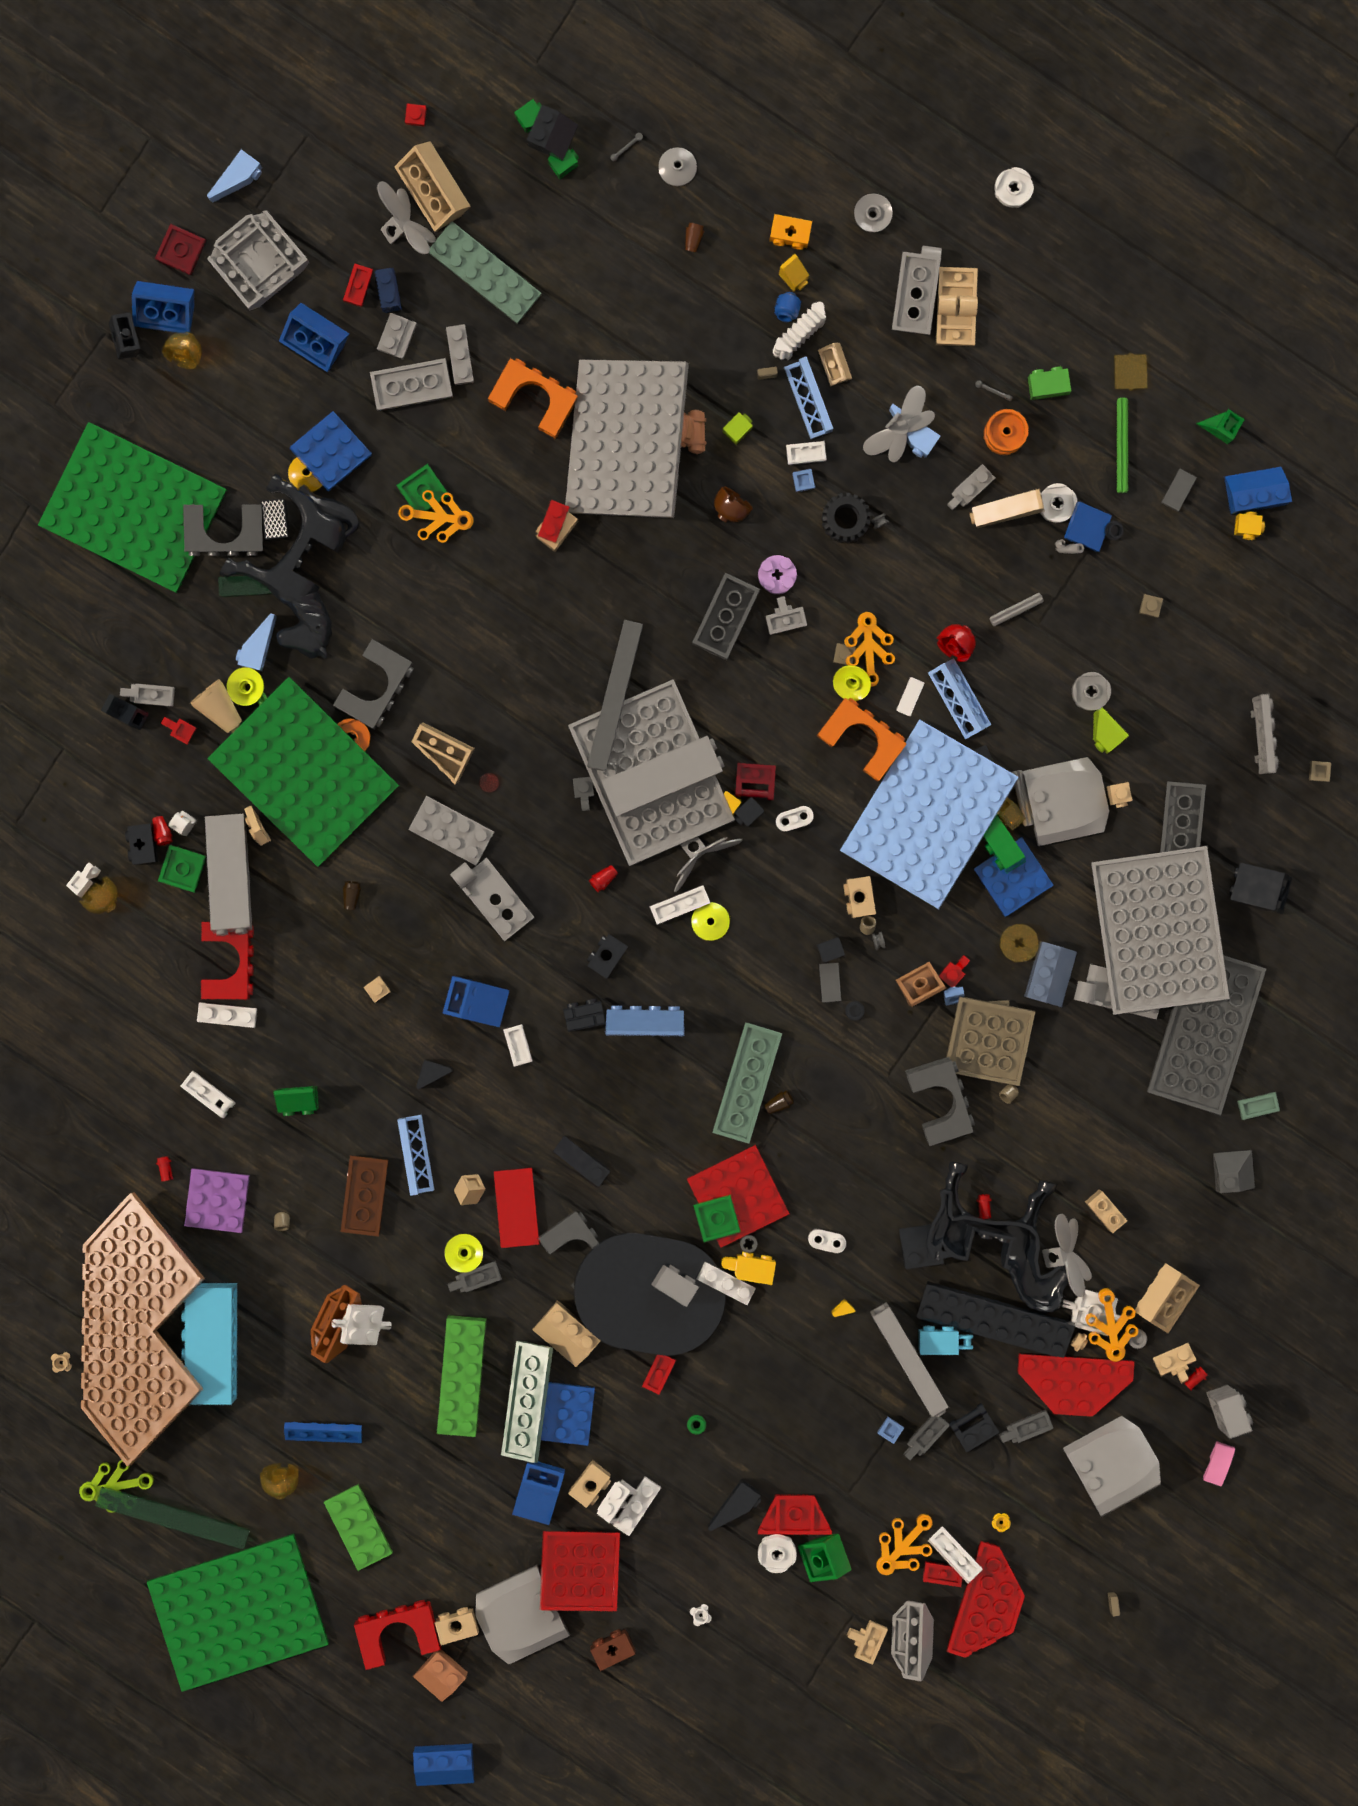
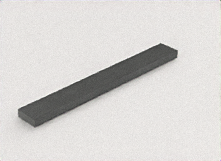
[587,620,643,772]

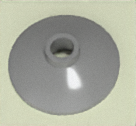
[658,148,697,186]
[854,194,893,232]

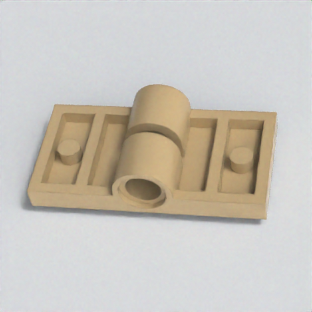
[936,267,978,346]

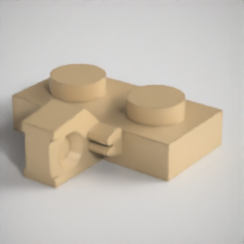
[244,806,271,846]
[1153,1343,1196,1384]
[847,1620,888,1665]

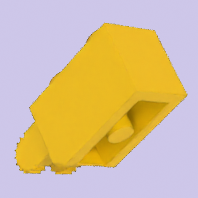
[721,1252,776,1285]

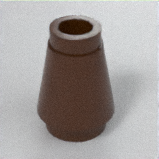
[685,223,705,253]

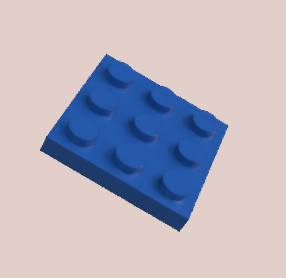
[290,411,372,492]
[974,837,1053,917]
[541,1382,595,1446]

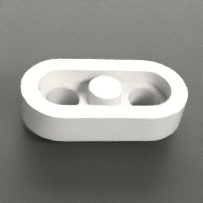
[776,806,813,831]
[808,1229,846,1253]

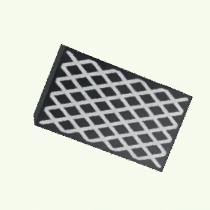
[261,498,290,542]

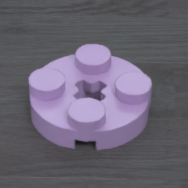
[758,555,797,594]

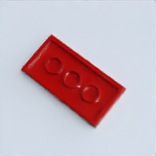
[494,1168,539,1248]

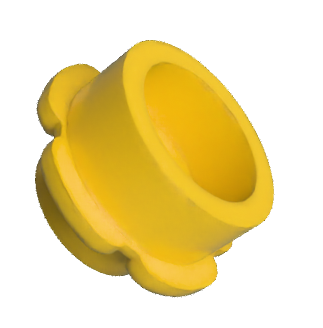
[992,1513,1011,1532]

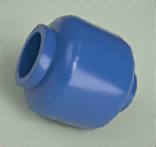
[774,292,801,322]

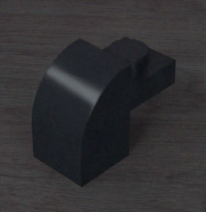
[101,694,149,730]

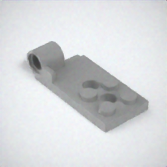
[892,246,942,335]
[450,858,535,941]
[1074,964,1159,1019]

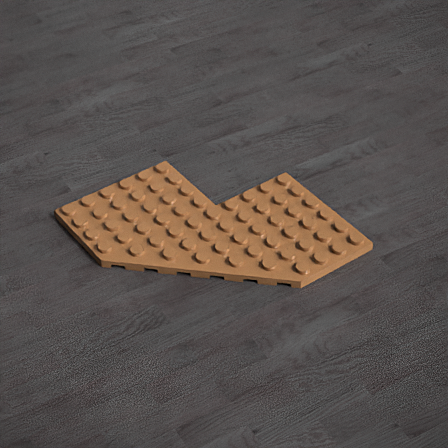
[81,1193,205,1467]

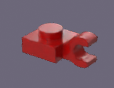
[161,717,197,745]
[938,955,970,987]

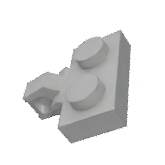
[765,596,807,635]

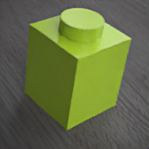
[722,412,753,445]

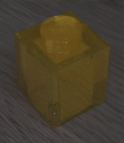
[997,797,1026,831]

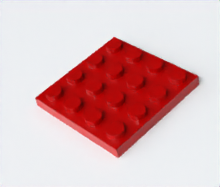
[687,1145,789,1248]
[540,1531,620,1611]

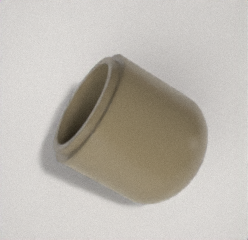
[860,916,876,935]
[999,1084,1019,1104]
[274,1212,290,1231]

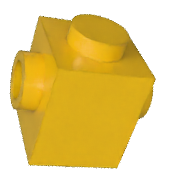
[1234,511,1265,540]

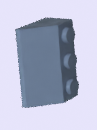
[1024,942,1077,1007]

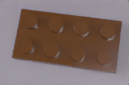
[341,1155,389,1237]

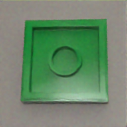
[396,464,449,511]
[158,845,207,893]
[693,1195,741,1242]

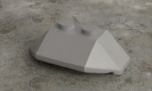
[891,1600,934,1681]

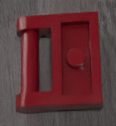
[735,763,776,800]

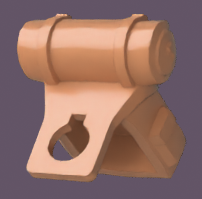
[681,410,707,454]

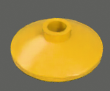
[288,457,323,492]

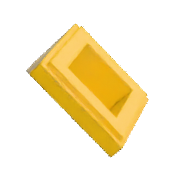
[724,791,741,814]
[831,1299,856,1317]

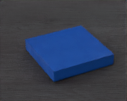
[1064,502,1112,552]

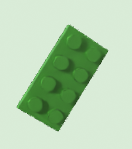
[324,1484,393,1571]

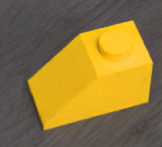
[779,254,809,291]

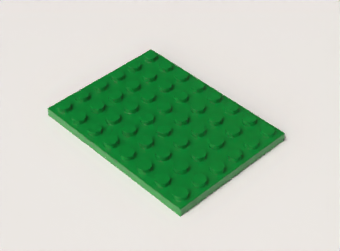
[38,422,227,593]
[207,677,399,867]
[147,1534,329,1692]

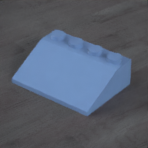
[606,1006,684,1036]

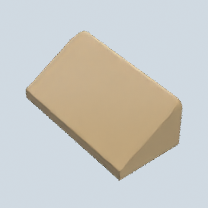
[818,343,852,386]

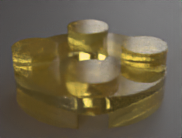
[1000,924,1039,962]

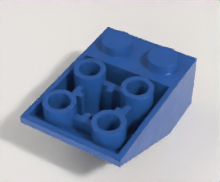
[443,976,510,1027]
[512,1462,565,1525]

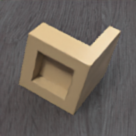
[454,1174,485,1205]

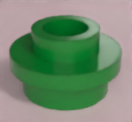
[687,1415,706,1434]

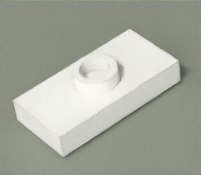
[786,441,826,465]
[504,1024,532,1066]

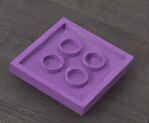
[184,1168,250,1233]

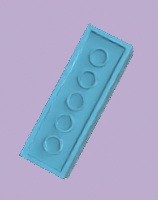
[182,1283,237,1405]

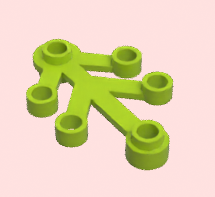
[79,1459,154,1513]

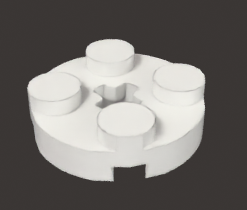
[995,167,1034,208]
[1041,483,1077,523]
[758,1534,796,1573]

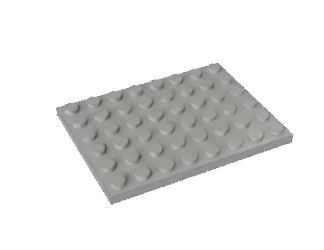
[565,360,689,518]
[568,679,735,866]
[1091,846,1229,1015]

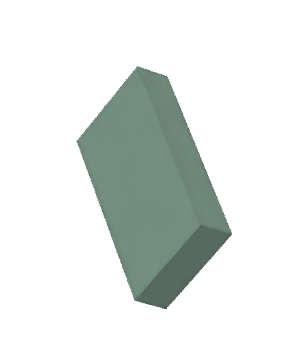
[1237,1092,1280,1120]

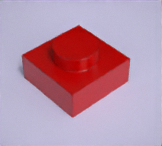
[405,104,427,127]

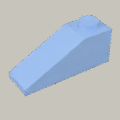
[207,150,262,202]
[889,404,940,458]
[236,613,277,672]

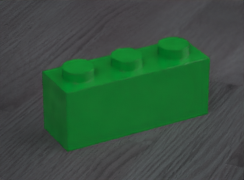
[983,815,1026,874]

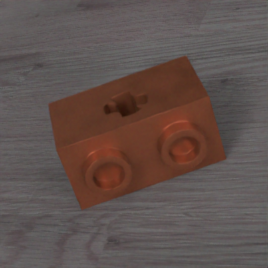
[590,1629,635,1671]

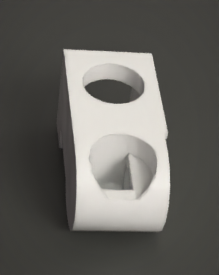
[168,811,197,836]

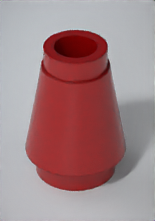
[152,816,173,846]
[589,865,618,892]

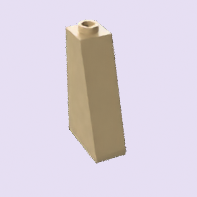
[970,489,1045,528]

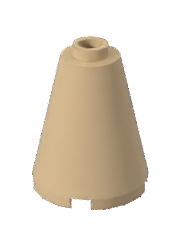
[190,679,242,733]

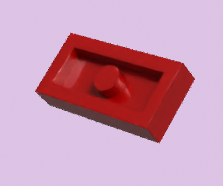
[343,263,373,307]
[538,500,570,543]
[642,1355,676,1395]
[923,1561,962,1587]

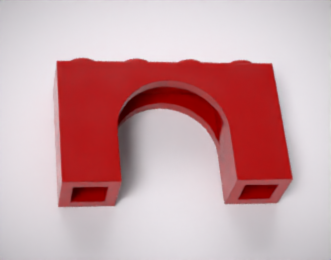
[201,922,254,999]
[354,1600,442,1670]

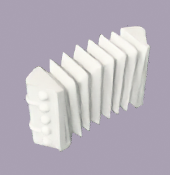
[773,302,826,360]

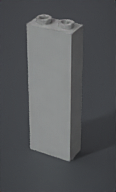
[601,736,725,817]
[205,814,252,936]
[870,1302,948,1417]

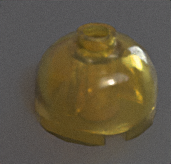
[162,332,202,369]
[79,876,118,914]
[260,1463,299,1499]

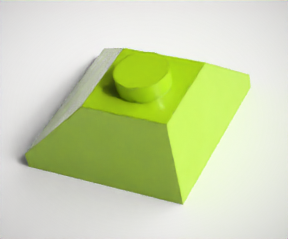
[1093,708,1129,753]

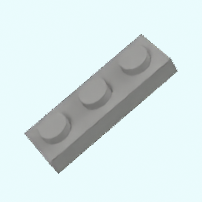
[446,324,474,385]

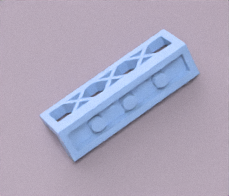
[784,357,833,439]
[928,658,991,739]
[398,1115,434,1196]

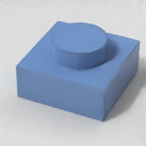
[792,469,815,492]
[944,987,964,1006]
[877,1416,904,1444]

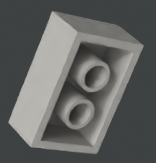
[1206,1385,1253,1438]

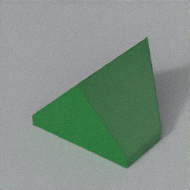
[1196,409,1244,444]

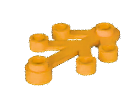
[399,490,474,543]
[844,612,895,687]
[1085,1288,1138,1362]
[876,1514,932,1575]

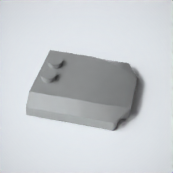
[208,210,309,311]
[1022,757,1109,846]
[1063,1416,1161,1517]
[476,1565,570,1664]

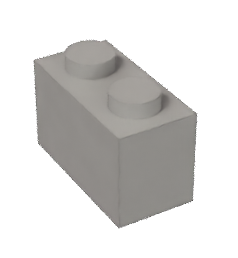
[651,1265,699,1307]

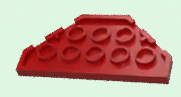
[1018,1353,1134,1417]
[946,1541,1025,1658]

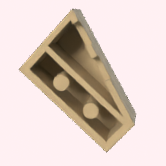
[412,723,475,784]

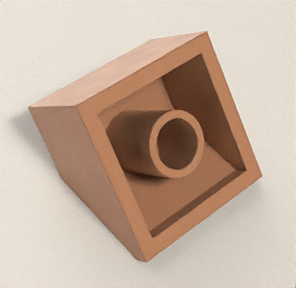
[413,1649,467,1702]

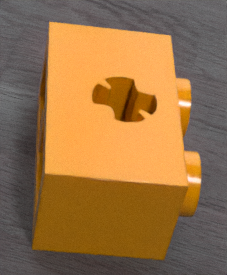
[770,214,812,250]

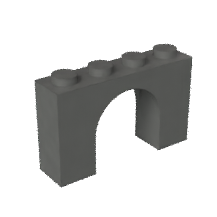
[183,505,263,556]
[333,639,414,730]
[905,1057,975,1146]
[537,1211,598,1289]

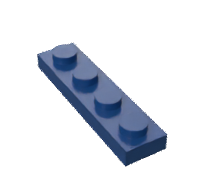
[284,1422,363,1443]

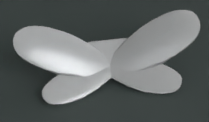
[377,181,436,254]
[863,386,935,462]
[674,836,742,892]
[1042,1214,1092,1297]

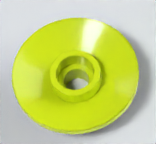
[833,665,871,701]
[227,667,264,706]
[691,902,730,941]
[445,1234,483,1273]

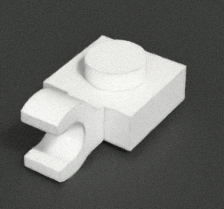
[66,863,101,898]

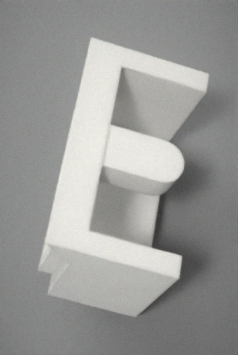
[597,1480,638,1524]

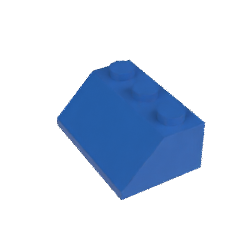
[132,281,194,334]
[279,303,349,372]
[1224,467,1292,515]
[413,1744,474,1786]

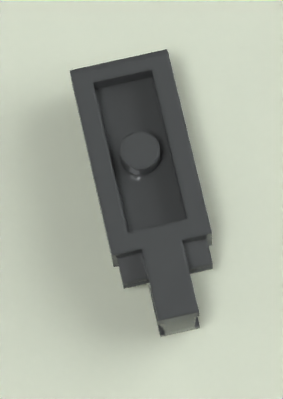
[447,1261,502,1292]
[999,1410,1053,1443]
[903,1415,950,1460]

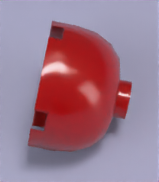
[937,624,976,662]

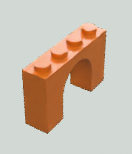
[488,358,578,439]
[817,698,906,781]

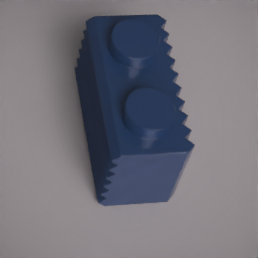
[375,268,402,313]

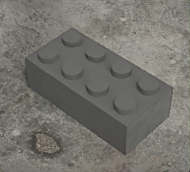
[692,573,760,661]

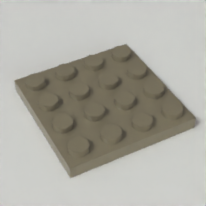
[946,996,1035,1086]

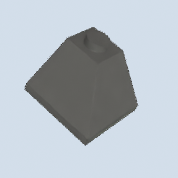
[1213,1150,1255,1193]

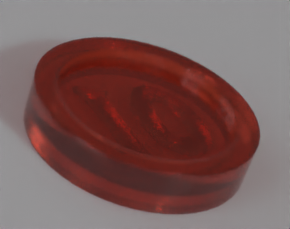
[480,773,499,792]

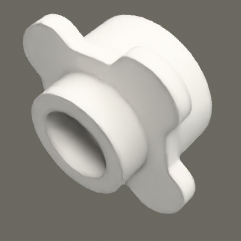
[690,1604,712,1626]

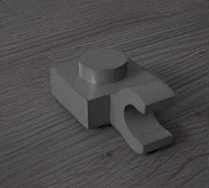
[573,777,594,811]

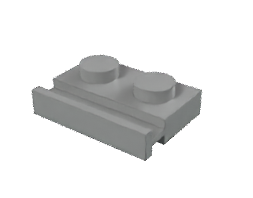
[377,313,417,360]

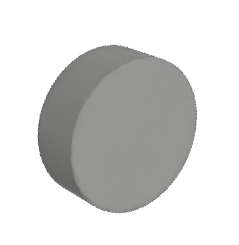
[1128,1329,1147,1349]

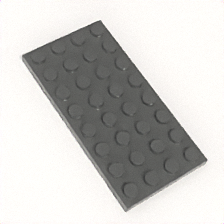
[1147,955,1266,1115]

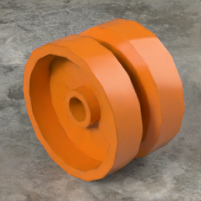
[984,409,1028,455]

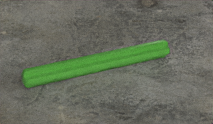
[1117,398,1128,493]

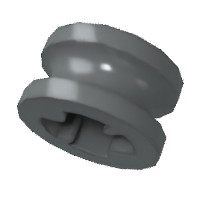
[870,513,889,530]
[872,932,886,951]
[740,1235,757,1253]

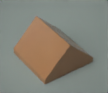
[896,962,946,1007]

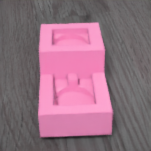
[1203,1442,1235,1486]

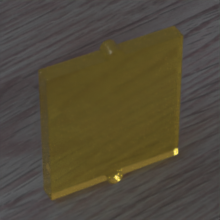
[1114,353,1147,391]

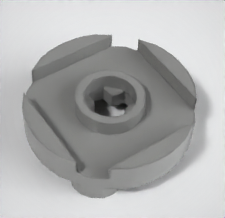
[1072,672,1111,711]

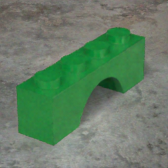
[514,99,579,179]

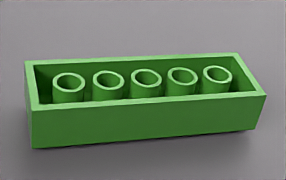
[437,1315,487,1437]

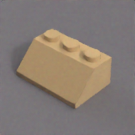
[1135,1263,1200,1333]
[532,1300,601,1367]

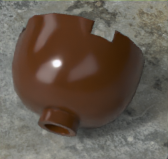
[714,486,753,523]

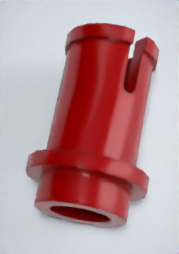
[156,1156,173,1181]
[976,1194,992,1219]
[1184,1367,1208,1390]

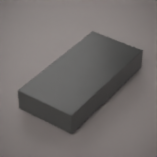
[1161,469,1197,512]
[819,963,841,1002]

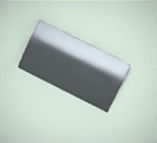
[1160,781,1206,853]

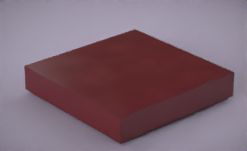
[155,224,206,276]

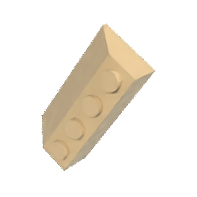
[395,141,471,232]

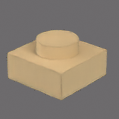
[364,976,391,1003]

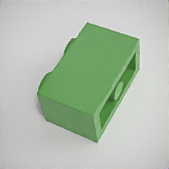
[1028,367,1071,400]

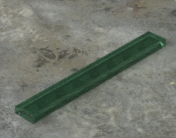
[96,1486,250,1550]

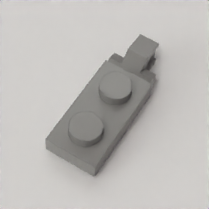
[947,464,995,510]
[120,684,175,707]

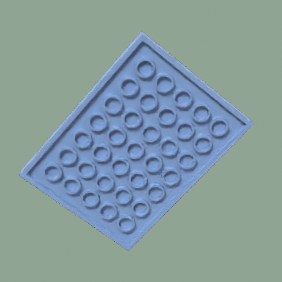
[840,719,1019,909]

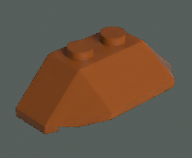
[311,1285,362,1363]

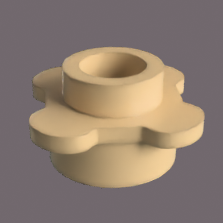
[1071,1332,1088,1351]
[51,1352,72,1373]

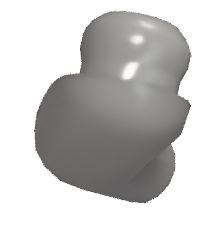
[1055,539,1084,554]

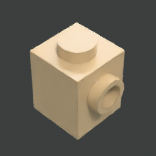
[1106,782,1132,808]

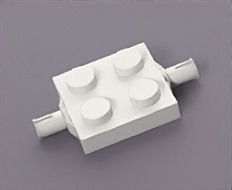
[1061,1289,1120,1336]
[332,1304,391,1345]

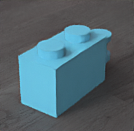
[919,1326,973,1355]

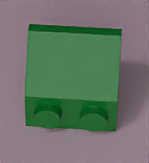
[274,1086,319,1116]
[798,1534,852,1582]

